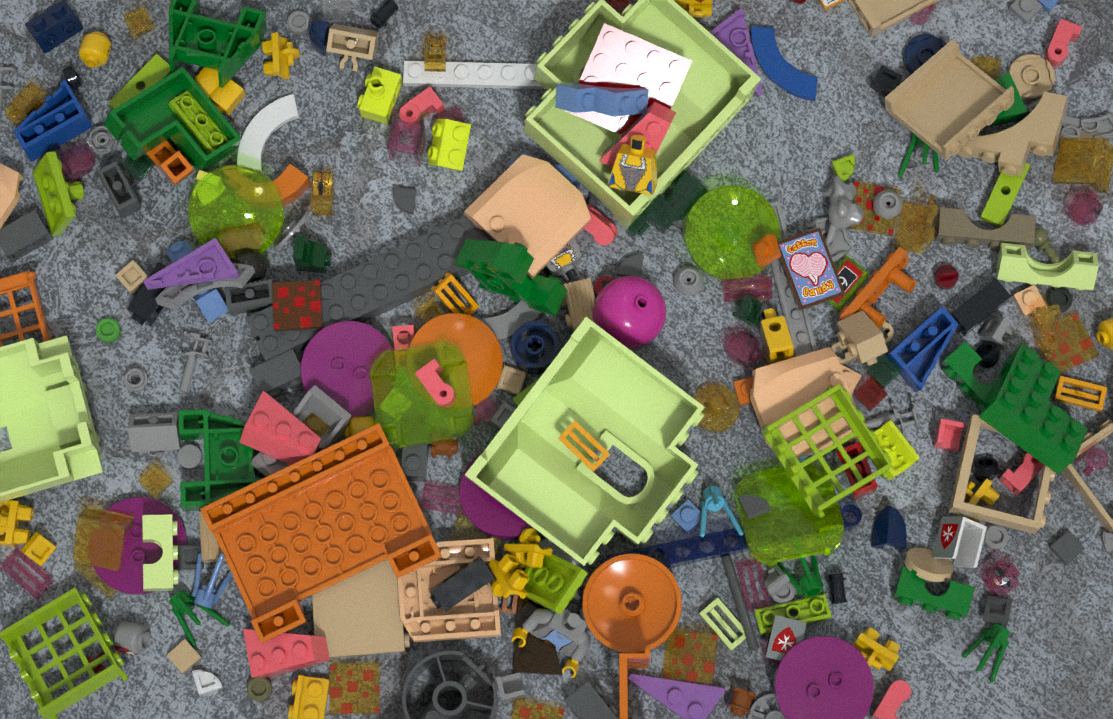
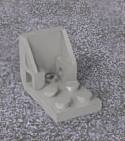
[251,385,352,477]

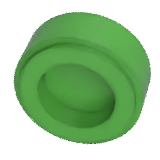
[96,318,121,343]

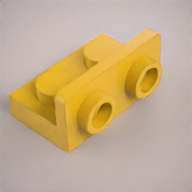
[288,674,330,719]

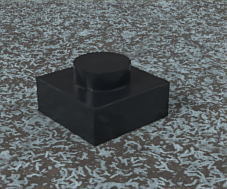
[870,65,902,96]

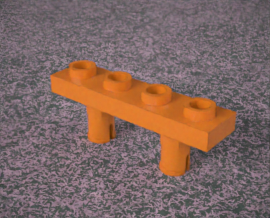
[839,247,917,328]

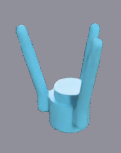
[700,486,744,537]

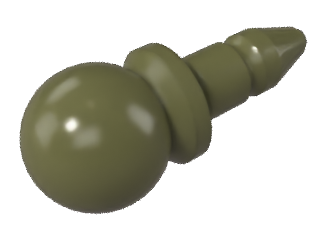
[1034,227,1061,263]

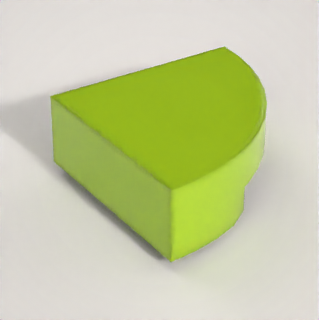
[831,154,855,183]

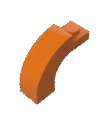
[146,140,194,186]
[224,164,311,209]

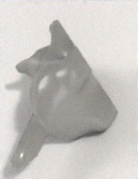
[823,176,864,246]

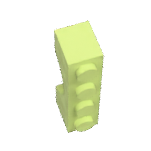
[996,243,1099,290]

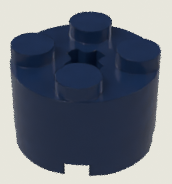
[511,321,559,374]

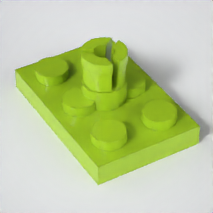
[32,151,84,236]
[524,554,588,615]

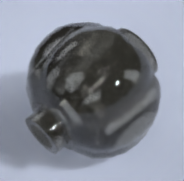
[228,244,270,284]

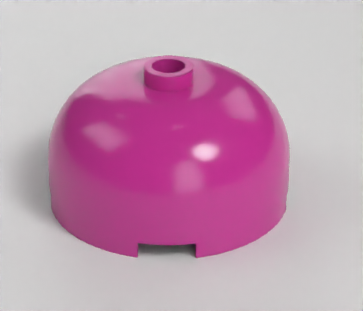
[592,276,666,350]

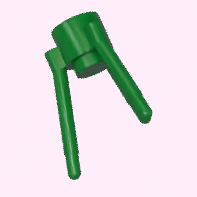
[898,133,939,178]
[776,535,824,598]
[169,589,230,647]
[962,623,1011,682]

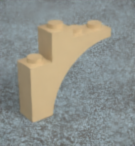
[958,91,1068,176]

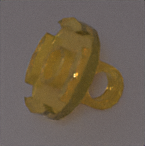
[694,384,740,433]

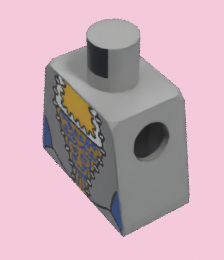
[544,237,582,283]

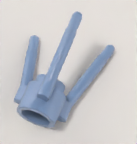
[191,553,233,609]

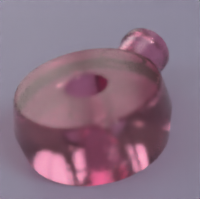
[909,4,936,25]
[471,399,498,425]
[1083,448,1108,476]

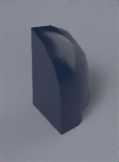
[308,20,330,56]
[871,506,907,550]

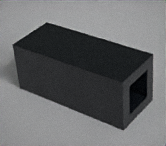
[127,262,167,327]
[951,278,1011,337]
[430,556,495,612]

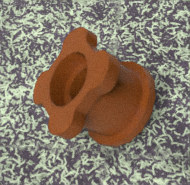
[431,431,459,459]
[727,686,756,717]

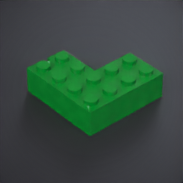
[104,67,242,172]
[979,343,1088,475]

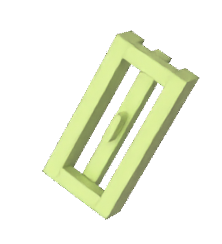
[699,598,746,651]

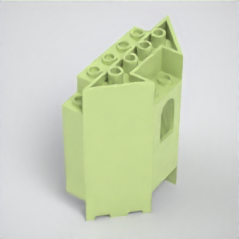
[0,335,103,502]

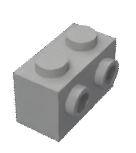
[128,412,181,453]

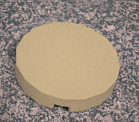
[1008,54,1055,100]
[904,548,954,582]

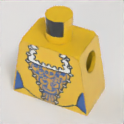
[608,135,657,195]
[760,308,794,365]

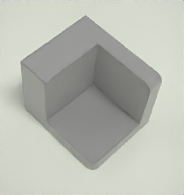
[496,672,526,703]

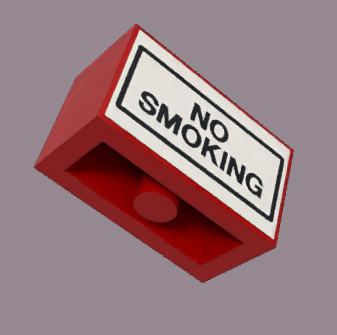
[834,442,878,501]

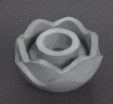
[87,126,117,155]
[873,190,903,220]
[674,266,704,295]

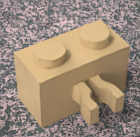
[326,24,379,72]
[837,310,888,366]

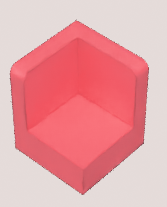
[933,418,965,452]

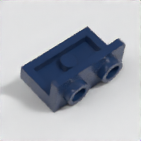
[25,0,83,53]

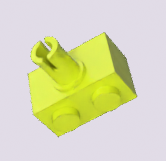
[357,67,403,125]

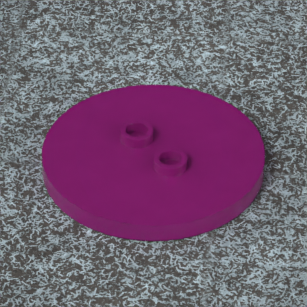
[300,321,397,417]
[459,451,534,539]
[89,497,188,595]
[774,636,874,719]

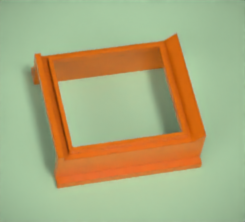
[619,648,650,719]

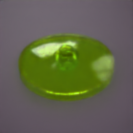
[188,164,284,260]
[684,185,780,281]

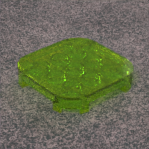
[369,341,474,447]
[736,463,844,567]

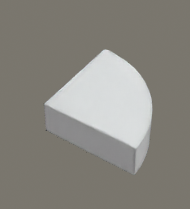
[192,670,224,695]

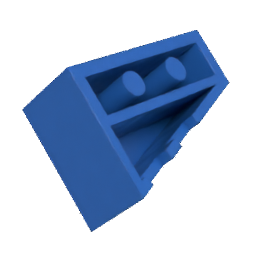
[13,79,93,162]
[883,306,958,392]

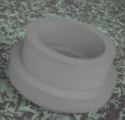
[123,368,148,392]

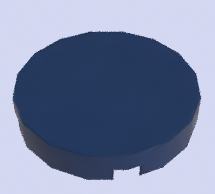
[903,34,946,74]

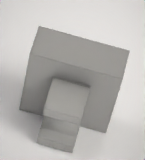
[978,316,1012,345]

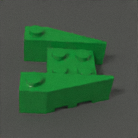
[169,0,267,88]
[454,239,568,316]
[178,409,263,512]

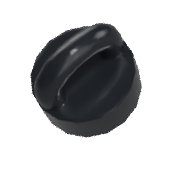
[58,66,82,89]
[975,342,1000,368]
[973,457,998,482]

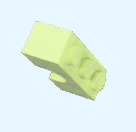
[142,514,178,591]

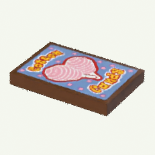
[777,228,845,311]

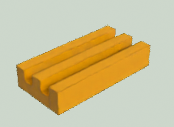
[431,272,479,316]
[1054,376,1108,412]
[558,420,610,472]

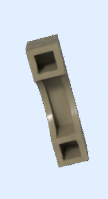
[935,207,1036,250]

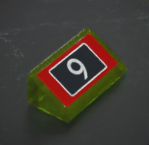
[826,256,869,310]

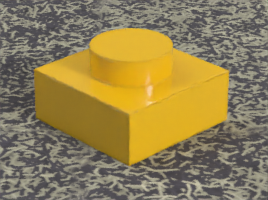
[21,532,57,566]

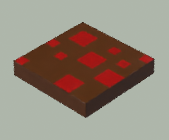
[272,280,323,331]

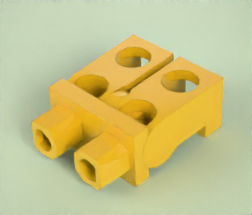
[0,500,34,548]

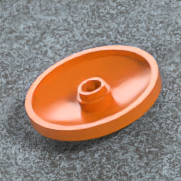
[406,313,503,410]
[582,554,682,653]

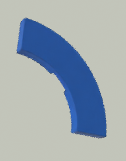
[751,26,818,101]

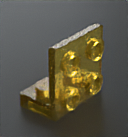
[1053,138,1113,193]
[894,195,938,254]
[73,506,134,571]

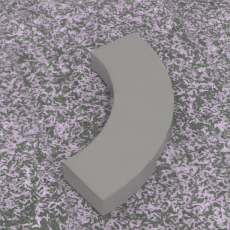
[1026,98,1113,143]
[155,263,255,310]
[477,300,543,341]

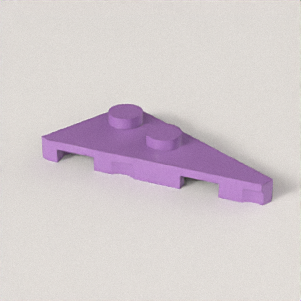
[710,8,763,98]
[143,238,240,290]
[627,674,726,719]

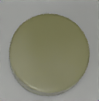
[247,677,272,702]

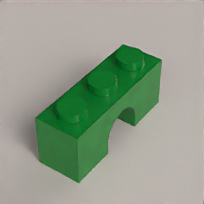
[941,341,996,413]
[893,566,975,621]

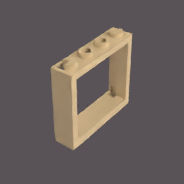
[948,414,1056,534]
[1063,419,1113,533]

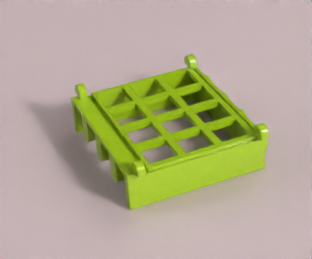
[761,384,893,518]
[0,587,129,719]

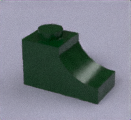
[293,235,332,274]

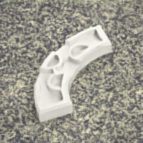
[237,94,299,176]

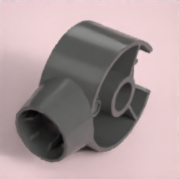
[396,651,498,719]

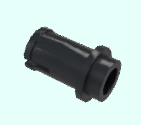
[370,0,399,29]
[826,573,847,604]

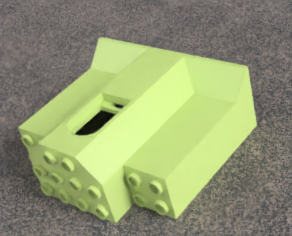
[524,0,761,231]
[465,317,705,566]

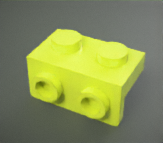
[427,119,471,171]
[874,420,919,481]

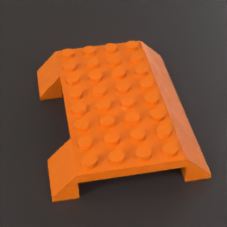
[200,423,442,644]

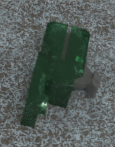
[626,170,708,239]

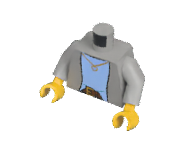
[511,609,590,678]

